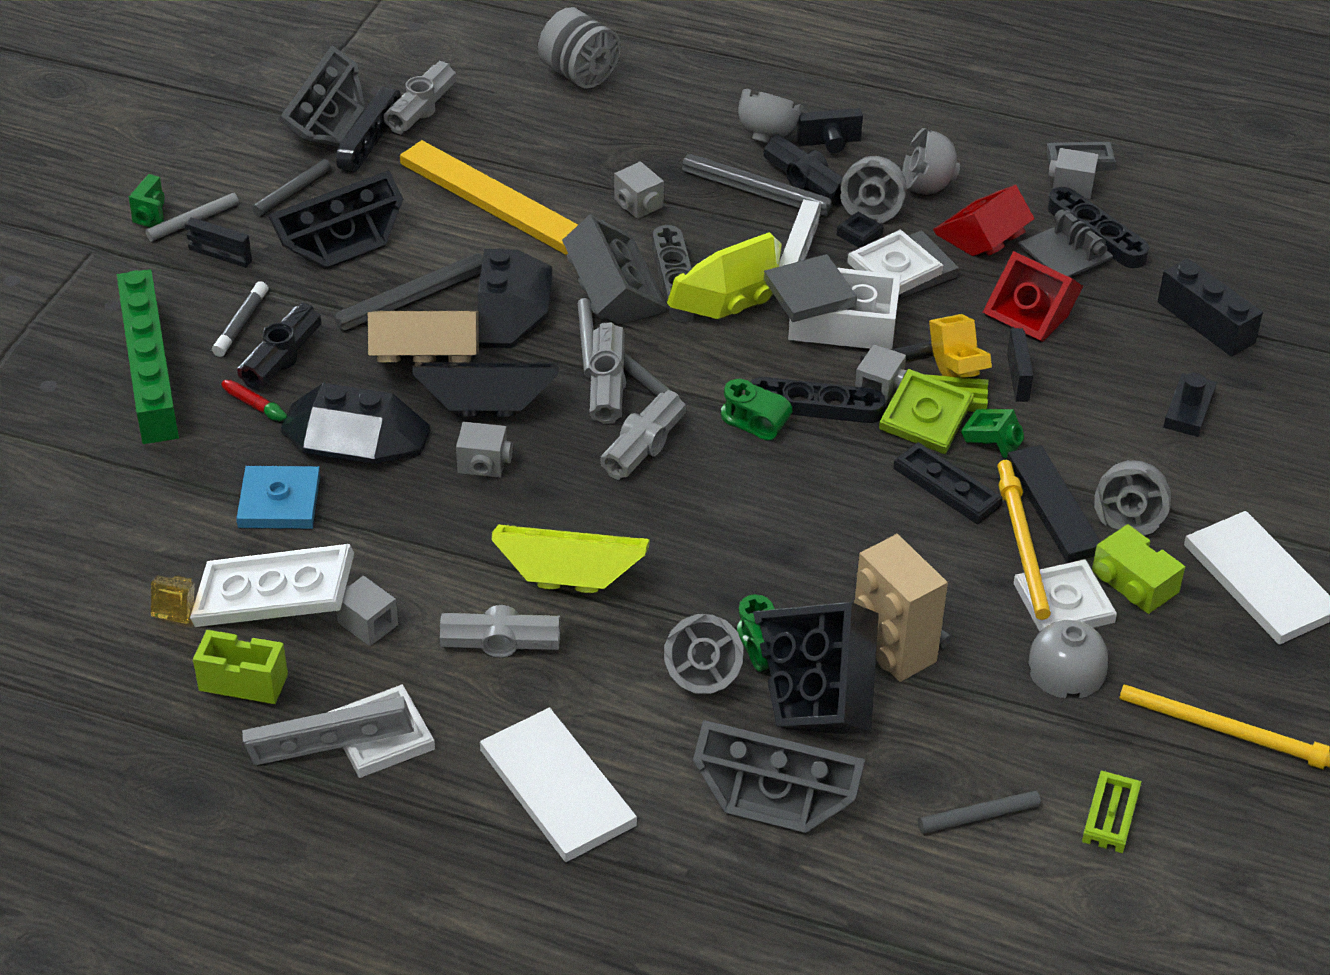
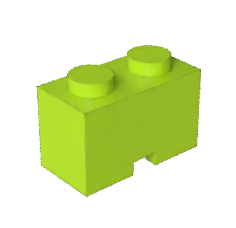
[1092,524,1186,614]
[193,630,288,704]

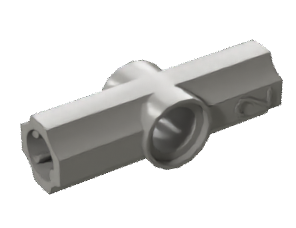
[384,61,457,134]
[588,322,627,424]
[601,390,686,480]
[440,605,561,658]

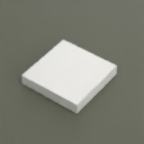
[847,230,943,294]
[1014,559,1117,631]
[329,684,435,778]

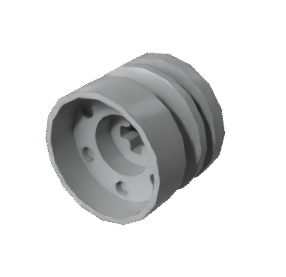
[538,7,620,89]

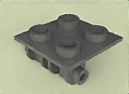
[1019,210,1113,277]

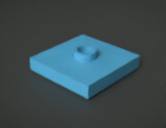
[236,466,320,529]

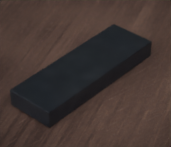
[893,442,1003,525]

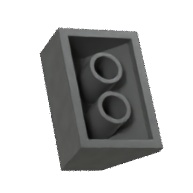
[562,214,668,324]

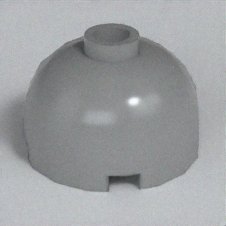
[738,89,803,143]
[902,128,960,195]
[840,156,907,223]
[1094,460,1171,535]
[664,614,743,694]
[1028,619,1108,698]

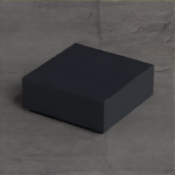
[837,211,884,248]

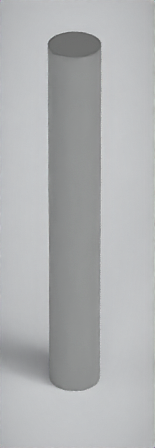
[145,193,239,242]
[577,298,594,378]

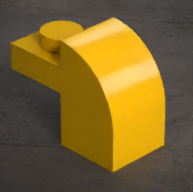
[929,314,992,378]

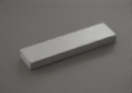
[242,696,414,765]

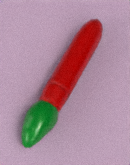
[221,380,287,421]

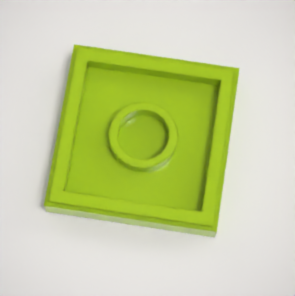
[879,369,974,455]

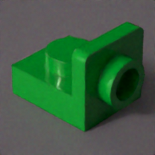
[129,174,165,228]
[961,409,1024,458]

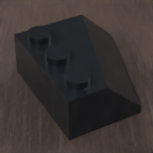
[753,602,879,734]

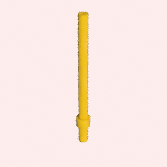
[997,460,1051,620]
[1119,684,1330,770]

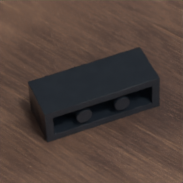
[1157,258,1263,357]

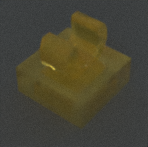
[151,575,194,624]

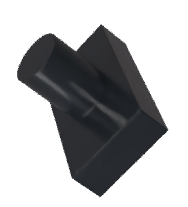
[797,108,863,153]
[1163,373,1217,437]

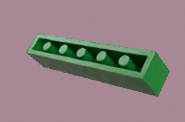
[116,269,179,444]

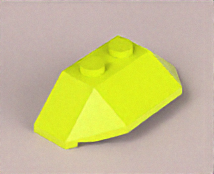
[667,232,782,319]
[492,524,650,593]

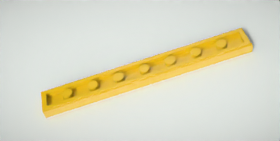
[400,140,578,255]

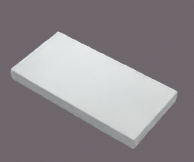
[1184,511,1330,645]
[190,544,354,627]
[480,707,637,863]

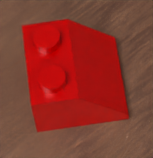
[933,184,1035,256]
[982,251,1083,342]

